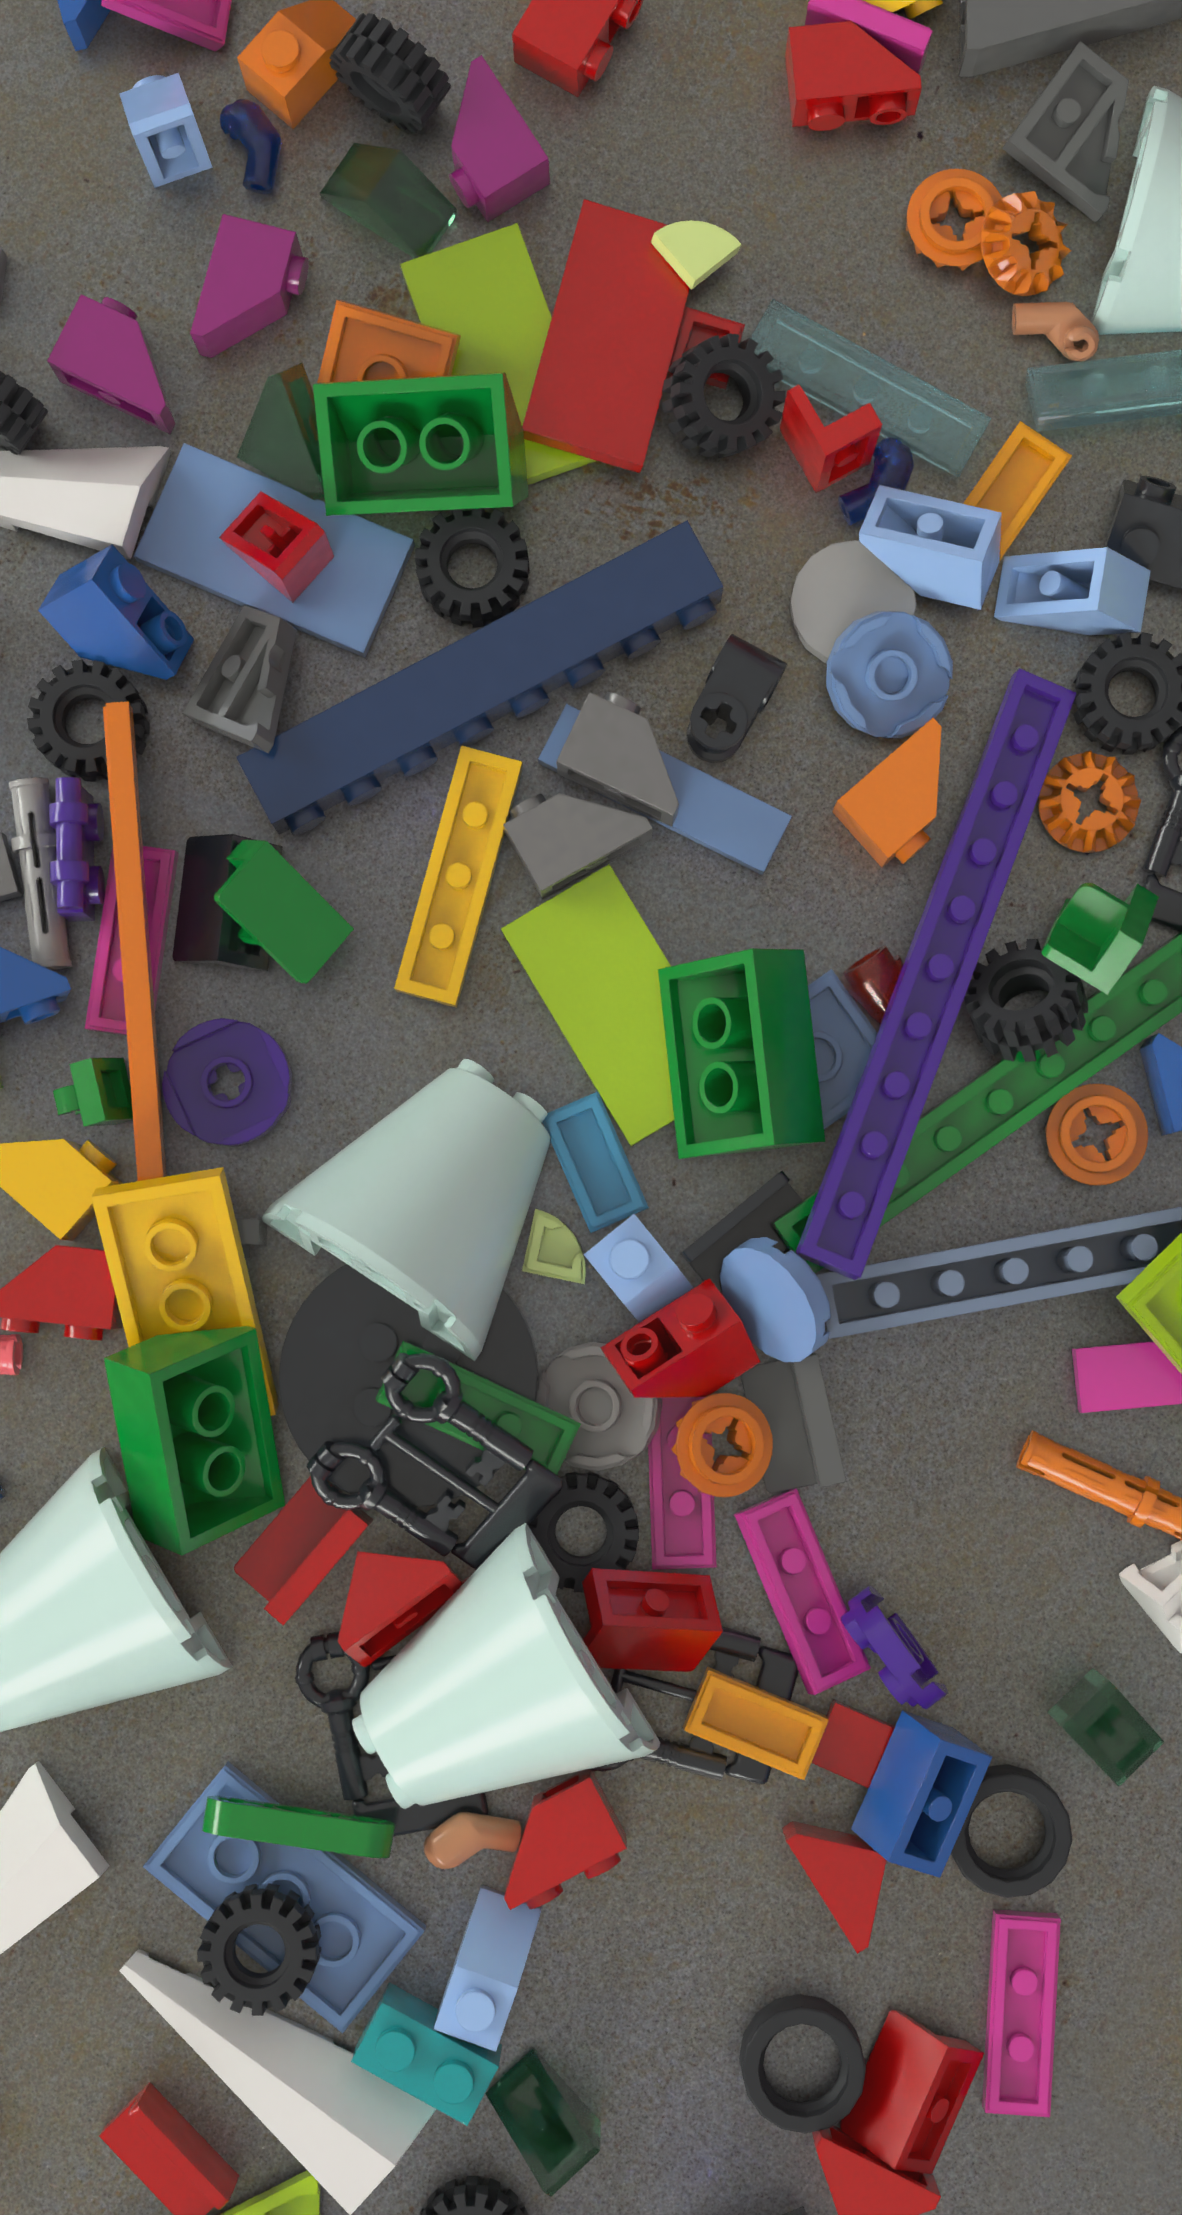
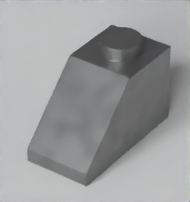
[556,692,679,827]
[503,793,653,900]

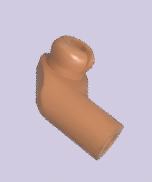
[1012,302,1099,362]
[424,1812,521,1869]

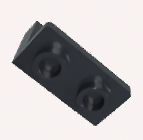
[1103,476,1182,589]

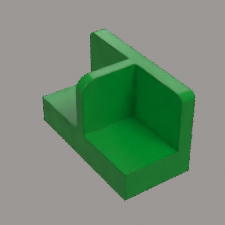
[214,839,354,983]
[1041,883,1159,995]

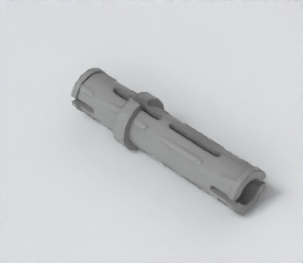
[9,777,73,971]

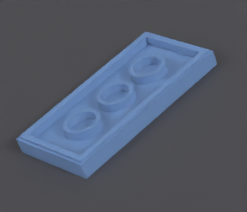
[134,443,415,658]
[143,1761,426,2034]

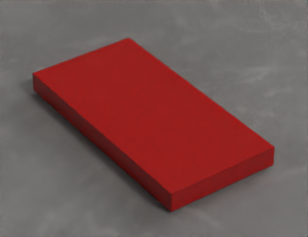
[522,199,690,473]

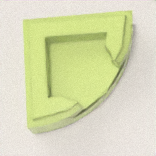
[651,220,741,290]
[522,1209,586,1284]

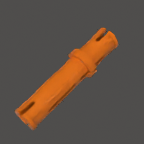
[1016,1430,1182,1540]

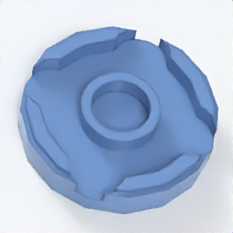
[826,611,953,738]
[720,1237,831,1362]

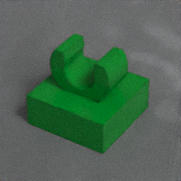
[53,1058,133,1127]

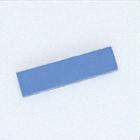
[538,704,792,876]

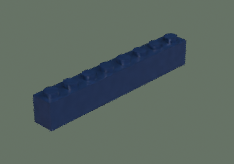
[236,520,724,835]

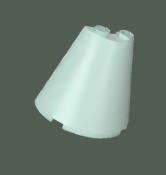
[1091,86,1182,335]
[262,1059,551,1361]
[0,1447,233,1732]
[352,1523,660,1809]

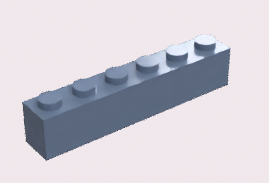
[816,1206,1182,1339]

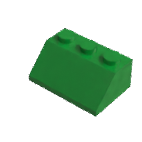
[313,372,529,516]
[658,948,826,1159]
[104,1326,285,1556]

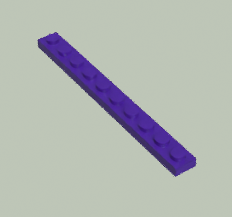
[795,668,1076,1280]

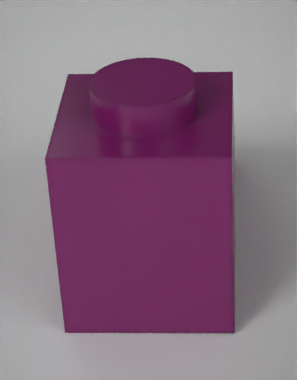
[449,55,550,223]
[190,214,309,358]
[47,294,176,434]

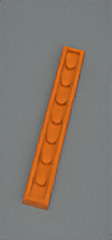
[103,702,167,1181]

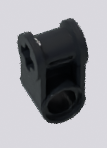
[686,634,788,763]

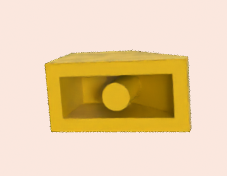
[0,1139,123,1241]

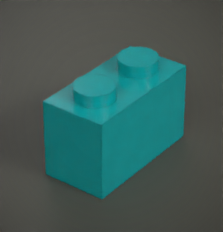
[351,1982,502,2126]

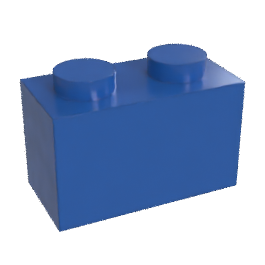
[851,1710,992,1878]

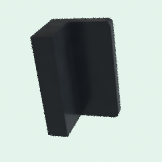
[172,834,283,971]
[680,1171,802,1295]

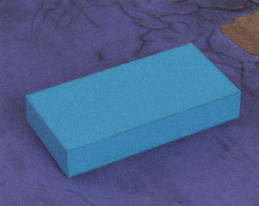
[542,1091,649,1233]

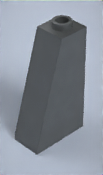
[959,0,1182,77]

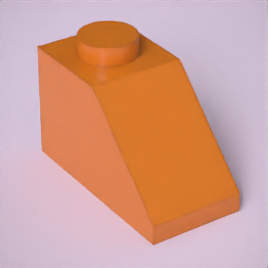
[237,0,356,129]
[832,717,942,868]

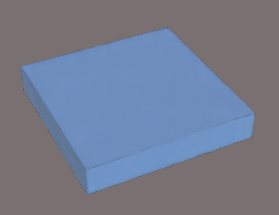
[800,969,878,1146]

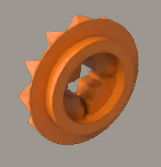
[906,169,1002,271]
[981,191,1071,296]
[1038,750,1141,853]
[1044,1084,1148,1186]
[671,1393,773,1497]

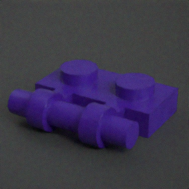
[49,777,105,922]

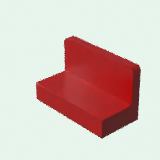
[780,384,883,493]
[234,1476,374,1626]
[582,1568,723,1672]
[840,2010,984,2174]
[99,2082,240,2215]

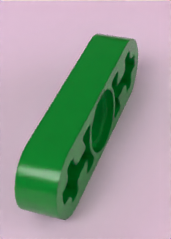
[202,1796,395,1858]

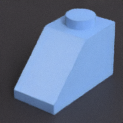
[119,73,213,188]
[859,485,1002,610]
[994,547,1151,636]
[584,1214,693,1323]
[434,1885,542,2052]

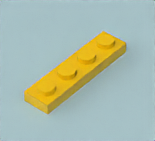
[394,745,523,1008]

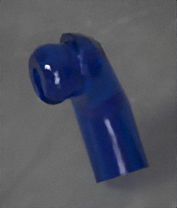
[220,99,282,194]
[838,437,914,525]

